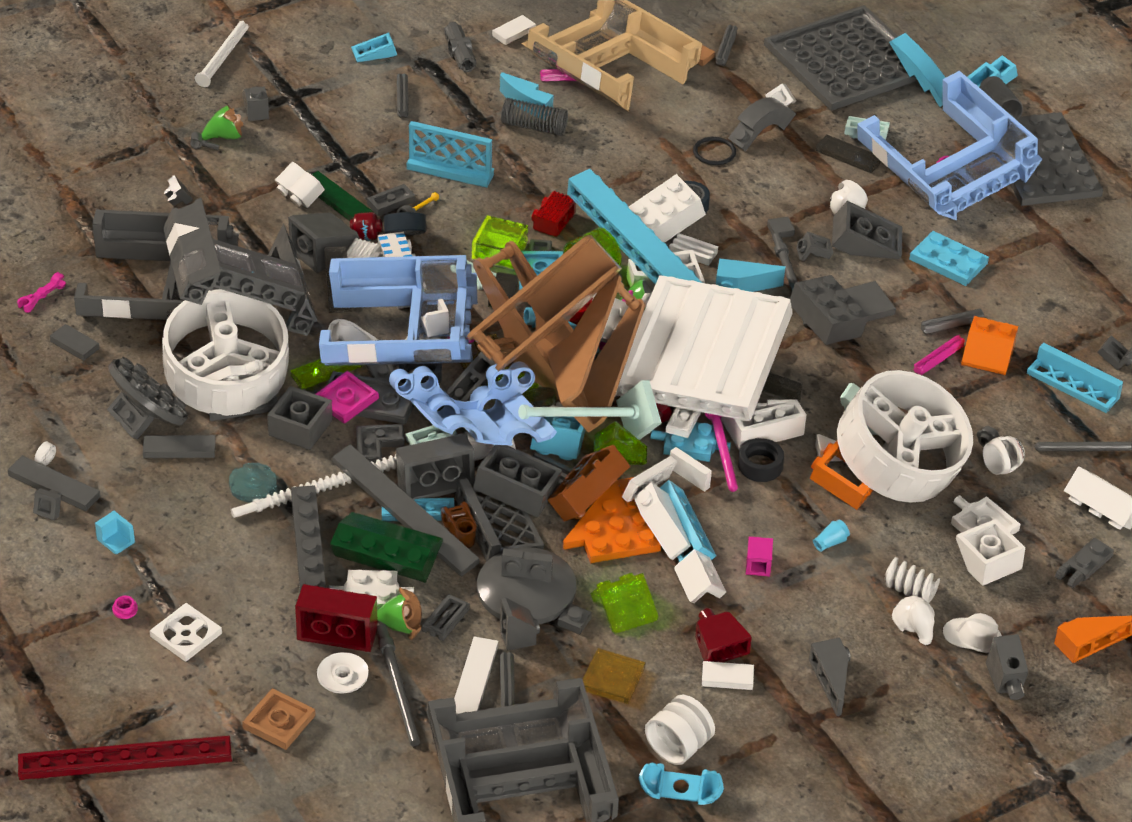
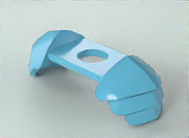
[639,763,724,805]

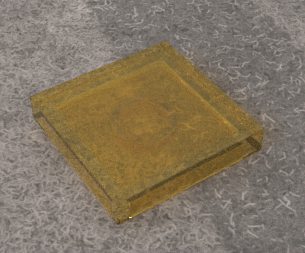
[582,648,646,704]

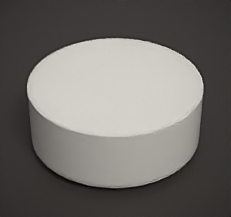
[35,441,56,466]

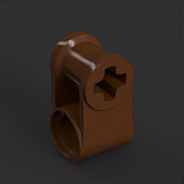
[441,502,477,549]

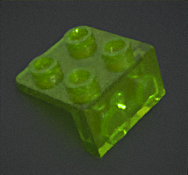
[590,573,659,634]

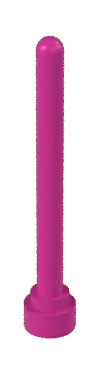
[705,413,738,492]

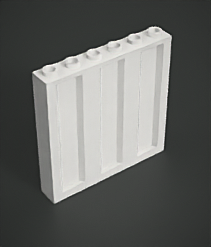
[617,275,792,422]

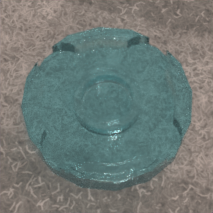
[229,463,277,502]

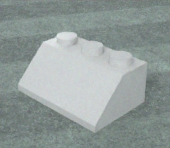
[1064,466,1132,530]

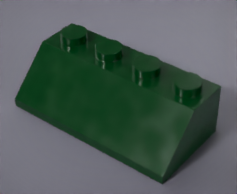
[330,512,443,583]

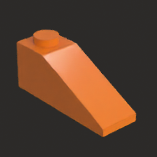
[1054,616,1132,663]

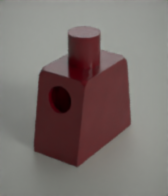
[695,608,752,662]

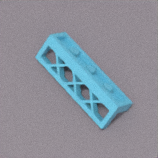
[1027,343,1123,413]
[660,480,717,562]

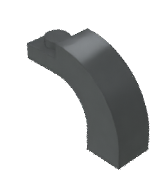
[728,97,796,152]

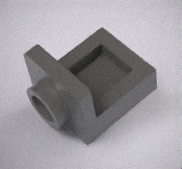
[1097,335,1132,370]

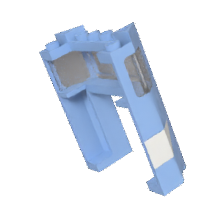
[857,71,1042,220]
[319,255,478,366]

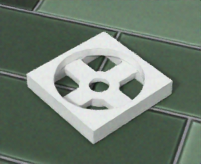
[150,603,222,662]

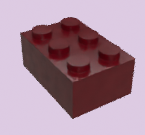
[295,584,378,652]

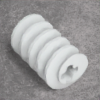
[884,557,940,603]

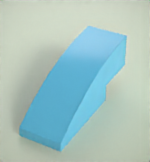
[967,55,1018,87]
[500,73,554,120]

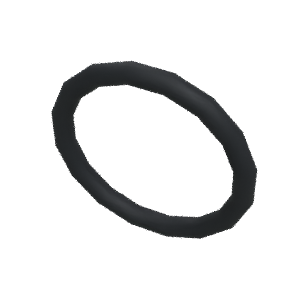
[693,136,736,165]

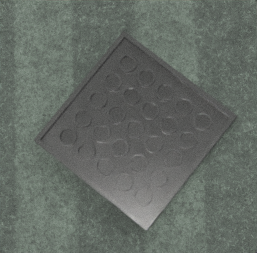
[764,5,918,111]

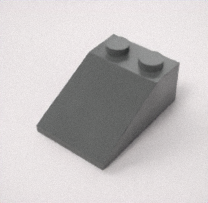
[832,201,902,259]

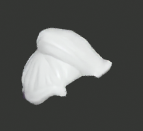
[892,596,935,645]

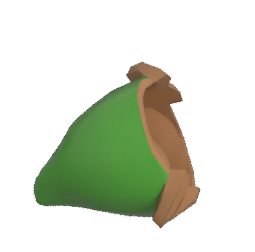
[202,105,243,140]
[377,587,422,640]

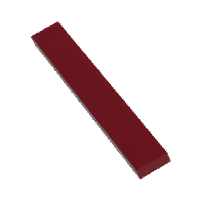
[18,735,232,780]

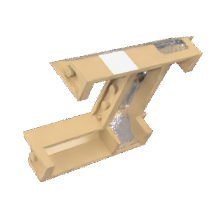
[521,0,702,112]

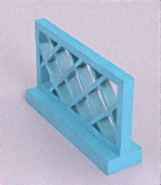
[407,121,494,188]

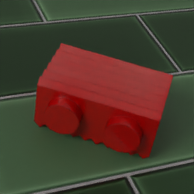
[531,190,576,237]

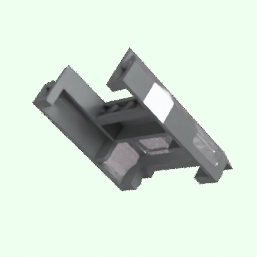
[426,678,619,822]

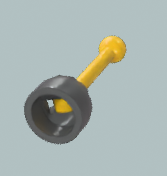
[397,193,439,213]

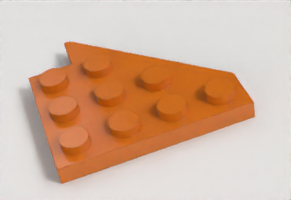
[563,477,661,564]

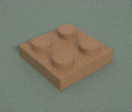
[242,688,316,750]

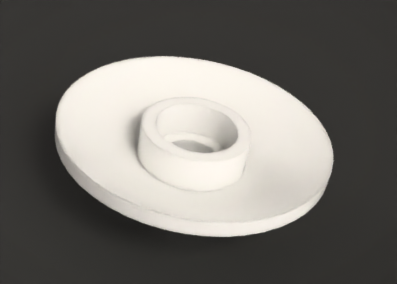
[317,652,369,693]

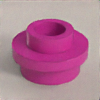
[112,596,138,619]

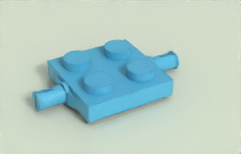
[651,422,731,462]

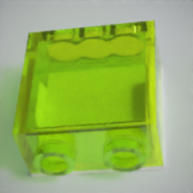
[472,215,528,270]

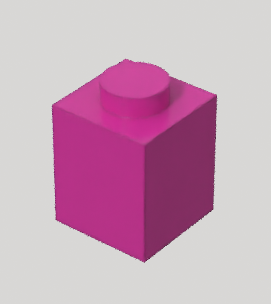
[746,536,773,577]

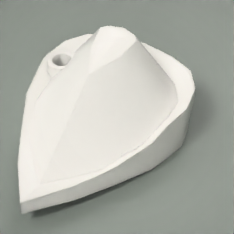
[328,319,378,342]

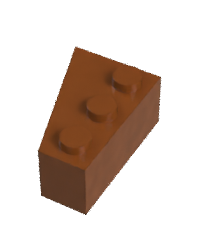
[547,444,631,522]

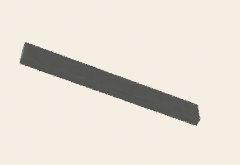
[332,444,479,577]

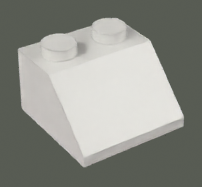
[956,519,1025,586]

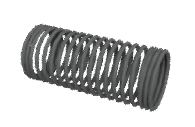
[979,76,1023,120]
[501,98,568,136]

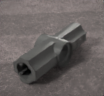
[444,22,476,73]

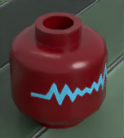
[350,212,383,241]

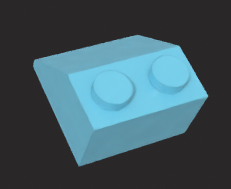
[530,417,586,460]

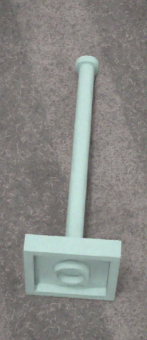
[518,380,662,443]

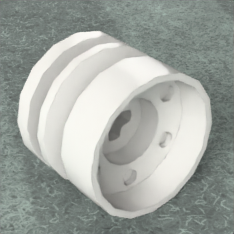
[645,694,715,765]

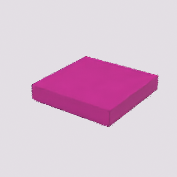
[315,371,379,424]

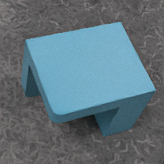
[95,511,135,554]

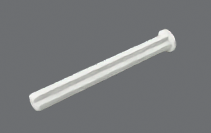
[195,21,249,87]

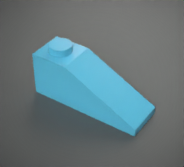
[716,258,786,292]

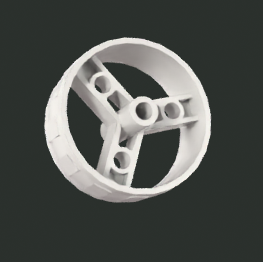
[162,289,289,416]
[837,370,973,503]

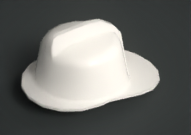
[943,613,1002,653]

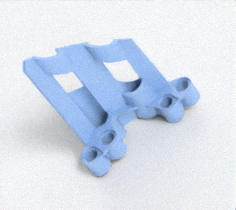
[389,361,557,446]

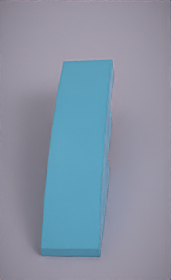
[889,33,946,107]

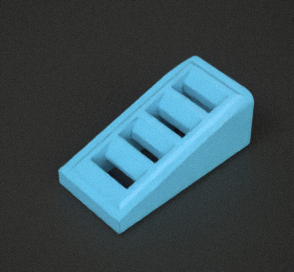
[351,33,397,62]

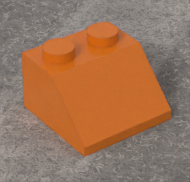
[961,316,1019,375]

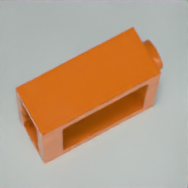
[810,441,874,510]

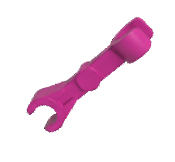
[17,272,66,313]

